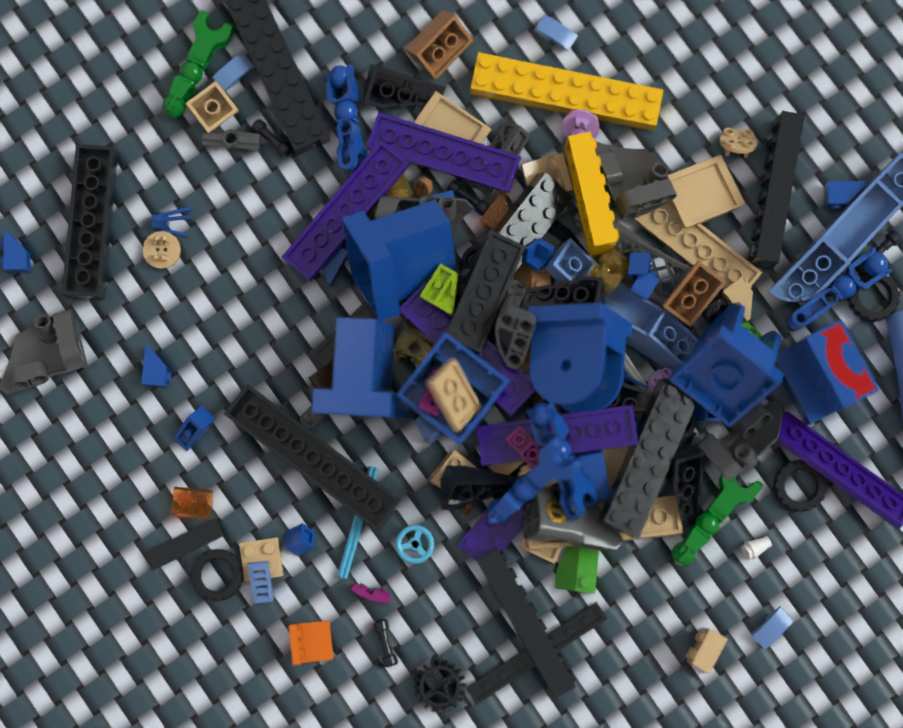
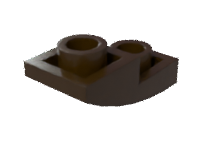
[308,359,334,389]

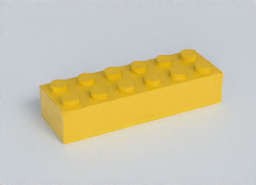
[564,132,619,256]

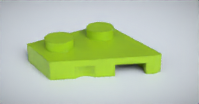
[420,264,458,316]

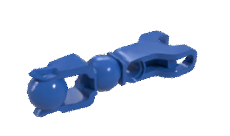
[325,64,368,173]
[787,247,893,331]
[527,402,600,520]
[487,435,584,524]

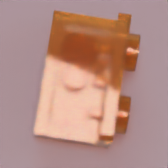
[171,487,213,520]

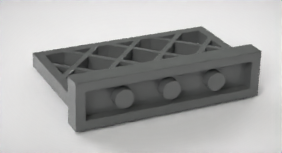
[602,231,690,305]

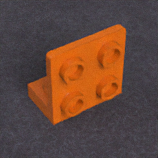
[289,620,333,665]

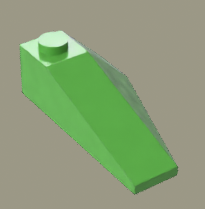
[555,546,599,593]

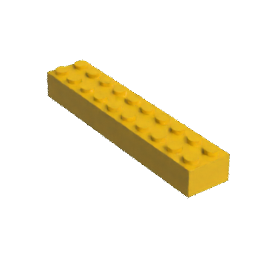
[470,52,663,132]

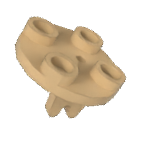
[719,128,758,158]
[143,231,181,269]

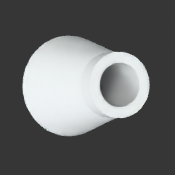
[741,536,772,560]

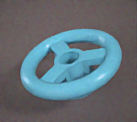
[396,525,434,564]

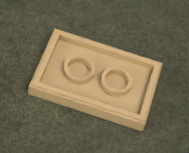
[427,359,481,432]

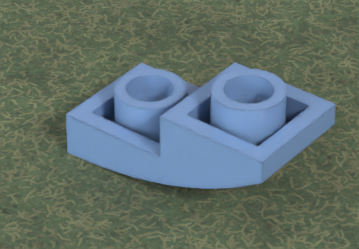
[534,15,577,52]
[212,53,254,92]
[751,606,794,650]

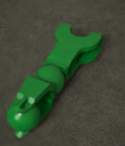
[162,10,235,120]
[672,474,763,566]

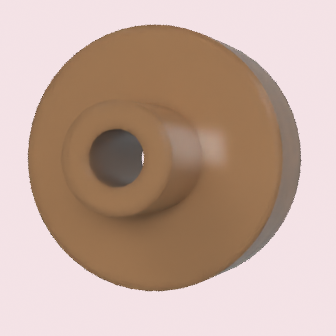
[413,177,433,197]

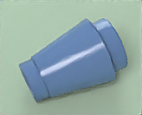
[415,416,442,444]

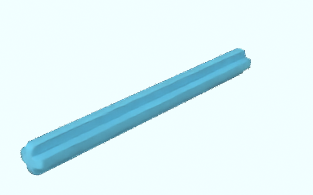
[338,466,378,579]

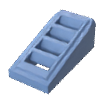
[248,561,274,603]

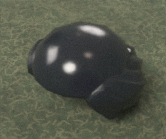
[703,297,728,324]

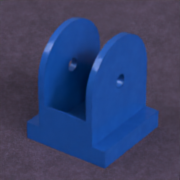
[669,302,784,427]
[527,303,632,413]

